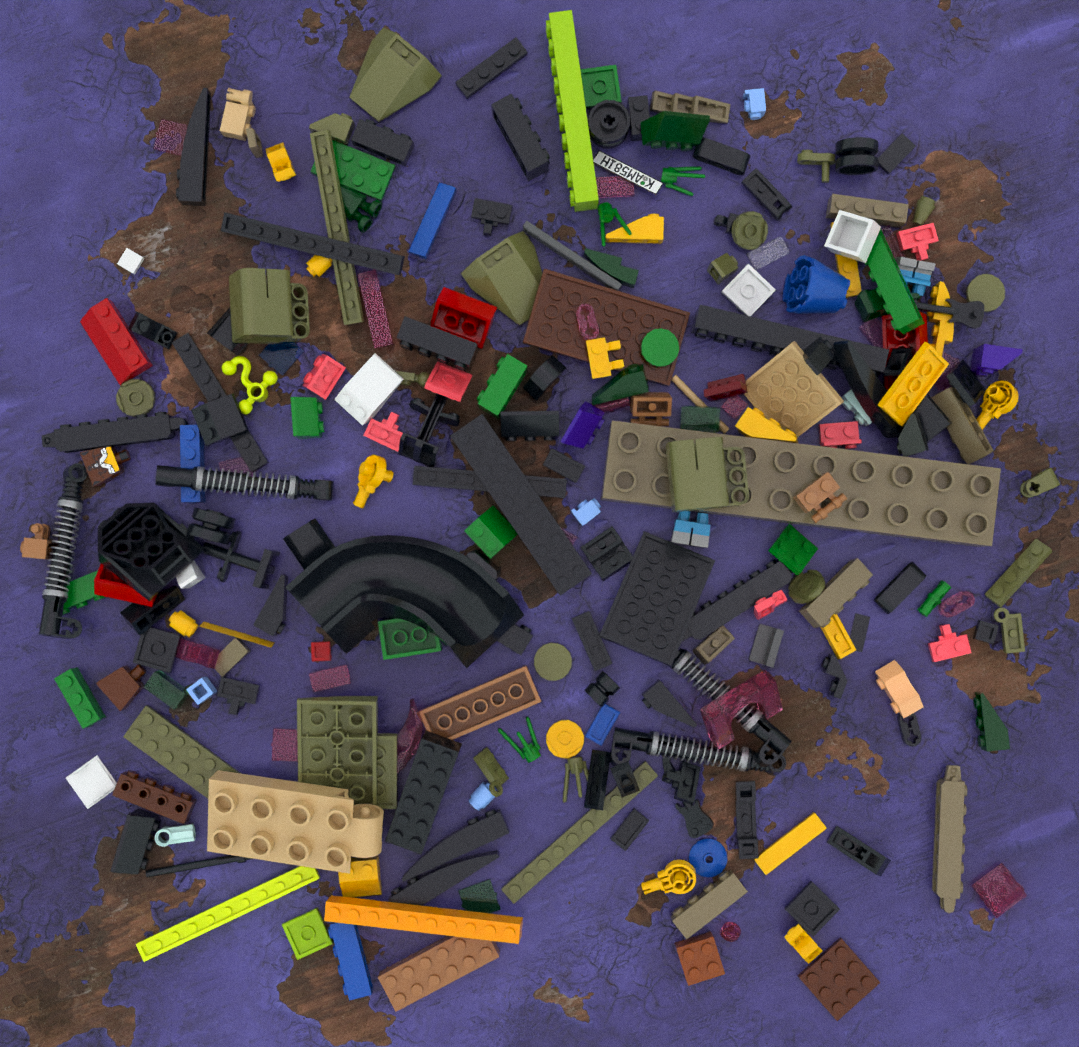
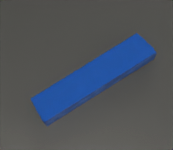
[408,183,457,259]

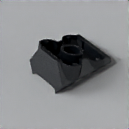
[207,308,248,356]
[283,518,335,570]
[466,549,501,580]

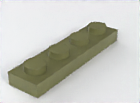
[985,539,1052,608]

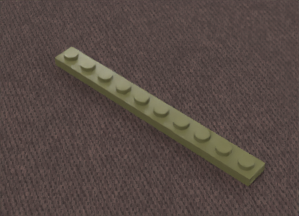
[310,130,364,325]
[501,761,658,904]

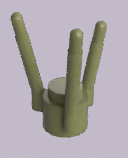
[563,757,589,803]

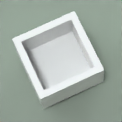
[824,210,881,263]

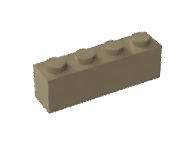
[826,194,909,228]
[931,386,994,464]
[799,558,873,628]
[671,870,748,940]

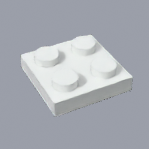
[721,264,776,316]

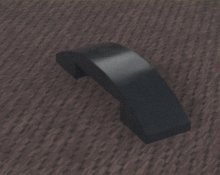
[735,781,759,859]

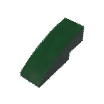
[584,248,639,288]

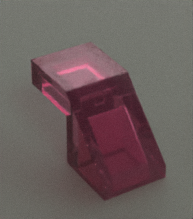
[176,638,220,669]

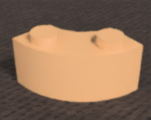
[875,660,924,718]

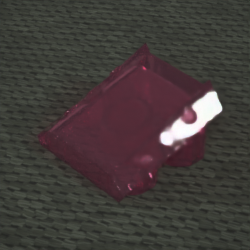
[972,863,1027,919]

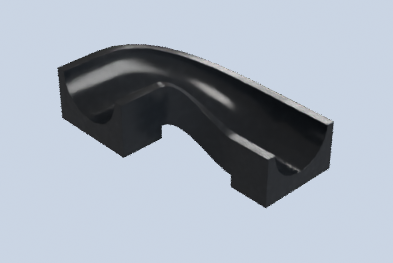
[285,535,524,668]

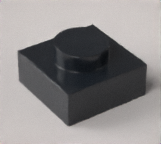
[973,620,999,644]

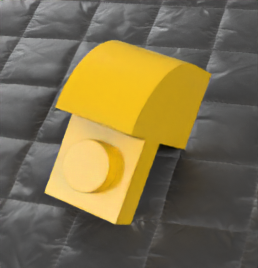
[266,142,296,182]
[784,923,823,964]

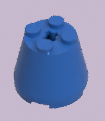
[783,255,850,314]

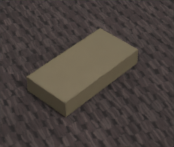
[246,128,263,158]

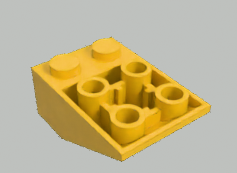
[735,407,798,443]

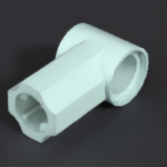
[155,823,196,847]

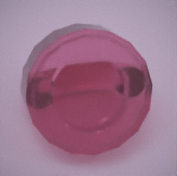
[720,922,741,942]

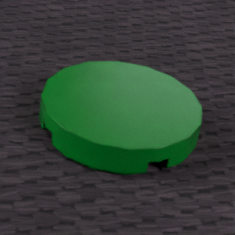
[640,328,679,367]

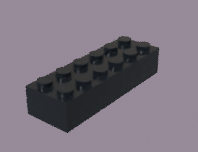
[385,730,462,854]

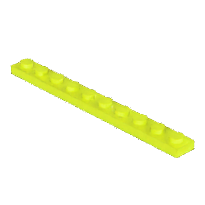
[136,866,320,962]

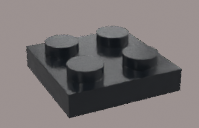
[946,360,986,407]
[133,627,182,673]
[785,881,840,937]

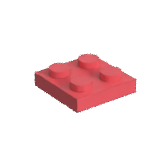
[424,361,473,402]

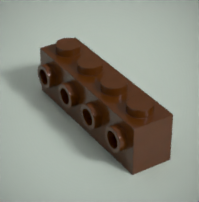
[112,770,197,824]

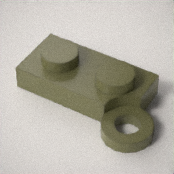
[993,608,1025,654]
[473,747,509,797]

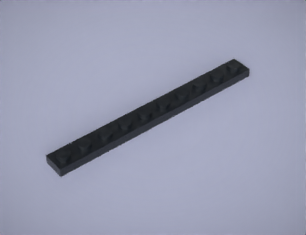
[221,212,405,276]

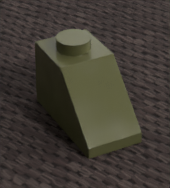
[309,113,355,145]
[707,253,738,285]

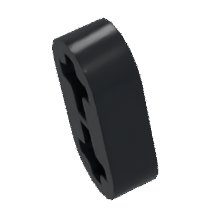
[897,713,921,747]

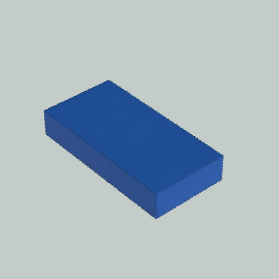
[585,704,620,746]

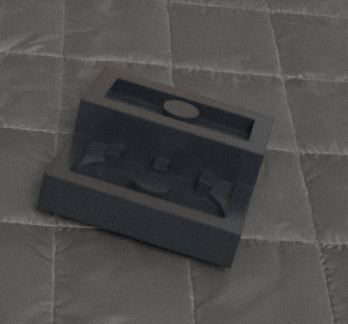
[581,526,633,581]

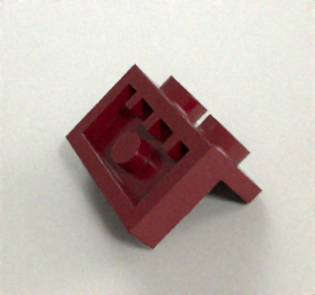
[703,374,748,402]

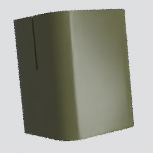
[229,268,310,344]
[666,437,749,512]

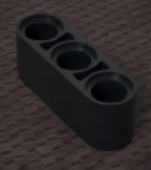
[692,137,751,175]
[873,561,927,614]

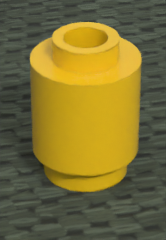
[306,255,333,277]
[169,610,199,638]

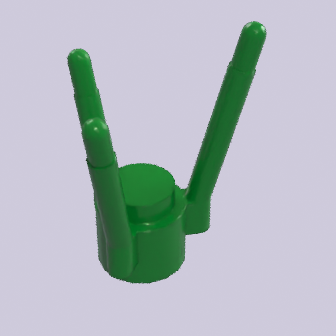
[661,166,705,196]
[597,202,632,247]
[498,717,541,763]

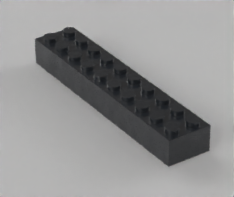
[691,305,889,376]
[450,414,592,596]

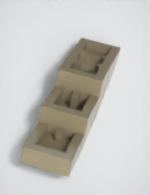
[650,90,730,124]

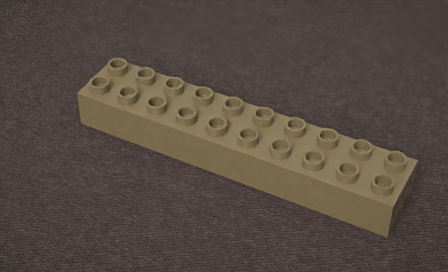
[601,420,1001,547]

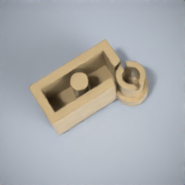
[220,88,255,141]

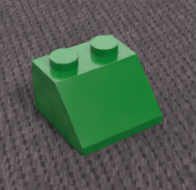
[290,397,325,439]
[464,506,518,559]

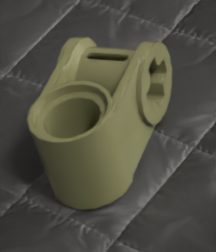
[1020,467,1060,498]

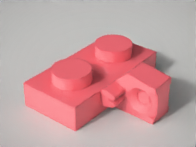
[896,223,939,261]
[363,412,403,452]
[754,590,788,620]
[928,624,971,662]

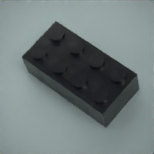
[491,93,550,182]
[396,316,479,372]

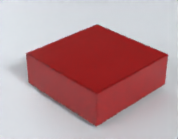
[311,641,332,662]

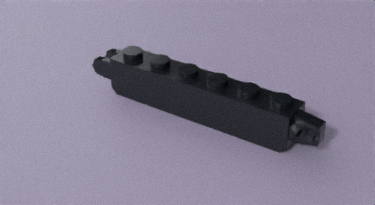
[42,412,189,453]
[682,559,793,641]

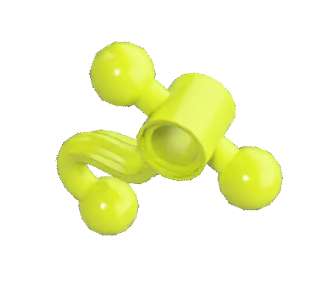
[222,356,278,415]

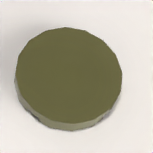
[732,211,768,250]
[966,274,1005,313]
[116,379,156,417]
[788,570,825,604]
[534,642,572,681]

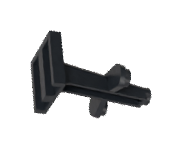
[398,393,460,467]
[203,531,280,589]

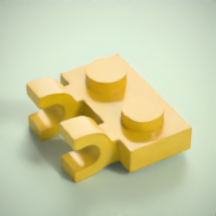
[586,337,624,379]

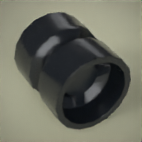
[584,671,620,707]

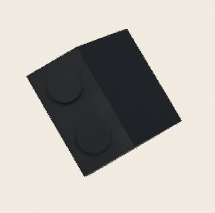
[191,393,248,446]

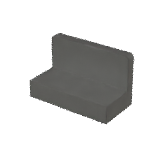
[749,624,784,668]

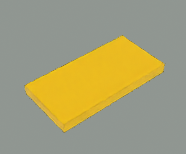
[878,342,949,427]

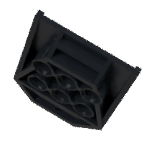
[98,503,205,601]

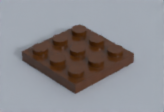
[797,937,880,1021]

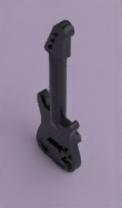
[914,298,985,329]
[663,756,714,838]

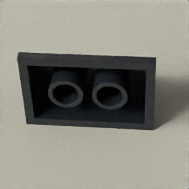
[501,411,559,442]
[110,809,160,874]

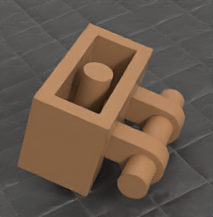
[630,392,672,426]
[793,472,847,523]
[20,523,57,559]

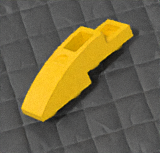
[927,281,954,356]

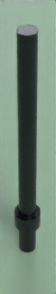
[146,855,253,878]

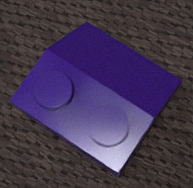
[971,344,1023,377]
[561,401,605,449]

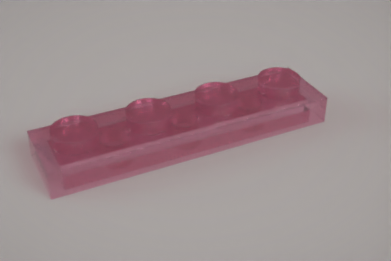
[357,270,394,349]

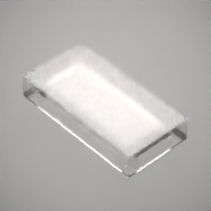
[747,236,790,271]

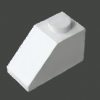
[176,561,206,589]

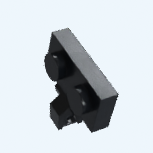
[471,198,512,236]
[217,677,260,715]
[662,761,701,805]

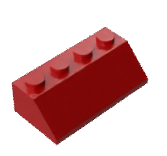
[80,298,153,386]
[882,312,928,390]

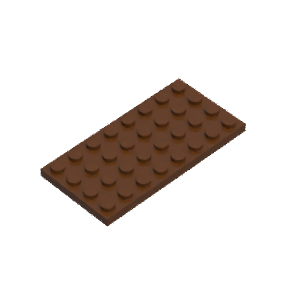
[523,269,690,386]

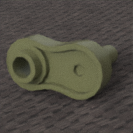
[797,150,835,183]

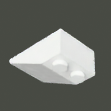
[334,353,404,426]

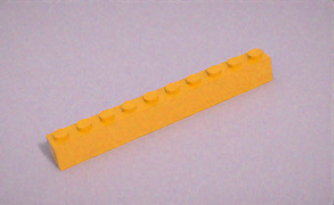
[324,895,523,944]

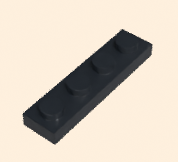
[455,37,527,99]

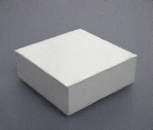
[117,248,145,275]

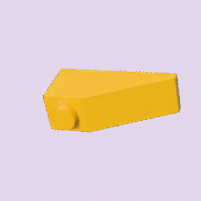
[605,214,664,244]

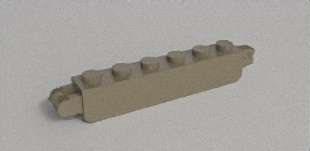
[932,765,967,913]

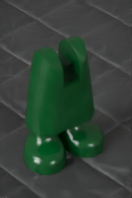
[340,184,383,233]

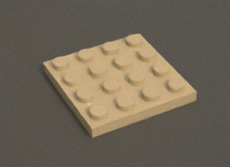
[744,341,844,437]

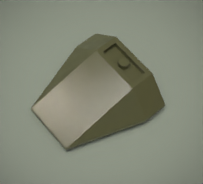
[349,27,442,122]
[461,231,542,326]

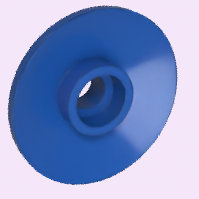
[689,838,727,877]

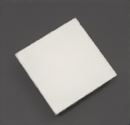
[66,755,117,809]

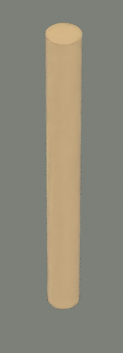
[671,375,729,434]

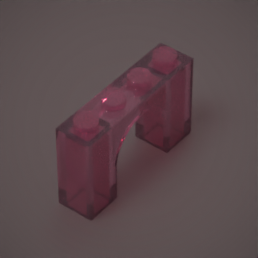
[700,670,783,749]

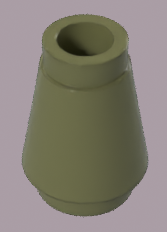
[912,196,936,226]

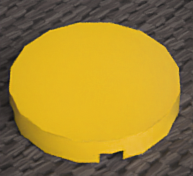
[546,720,584,758]

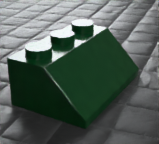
[640,111,710,151]

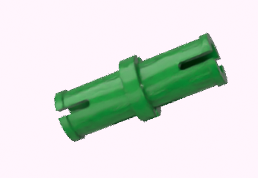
[917,580,951,617]

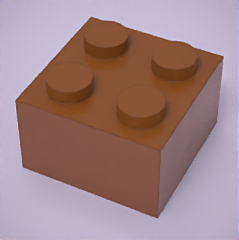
[674,931,725,986]

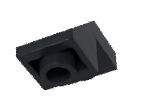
[128,311,178,349]
[821,654,847,699]

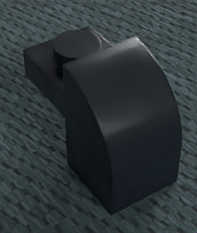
[523,355,566,401]

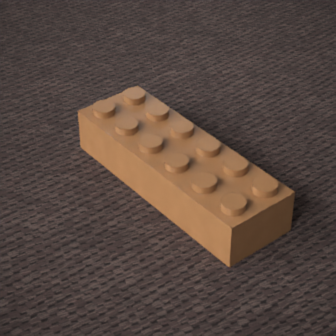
[419,665,541,740]
[378,936,500,1012]

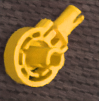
[976,381,1019,430]
[353,454,393,508]
[641,860,696,895]

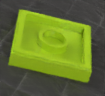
[282,907,333,960]

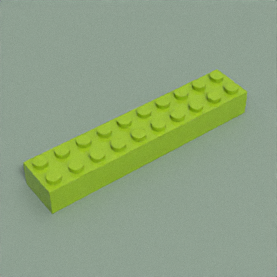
[545,10,599,212]

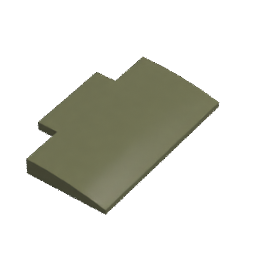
[297,696,397,809]

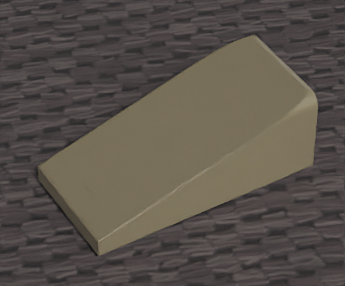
[692,625,735,665]
[210,637,251,677]

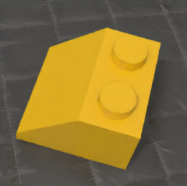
[338,855,382,897]

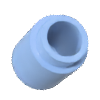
[468,782,497,811]

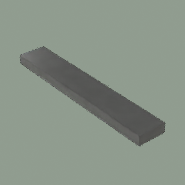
[523,220,622,291]

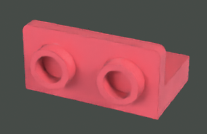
[303,354,346,400]
[818,421,862,449]

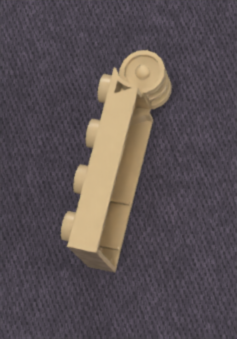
[207,770,384,874]

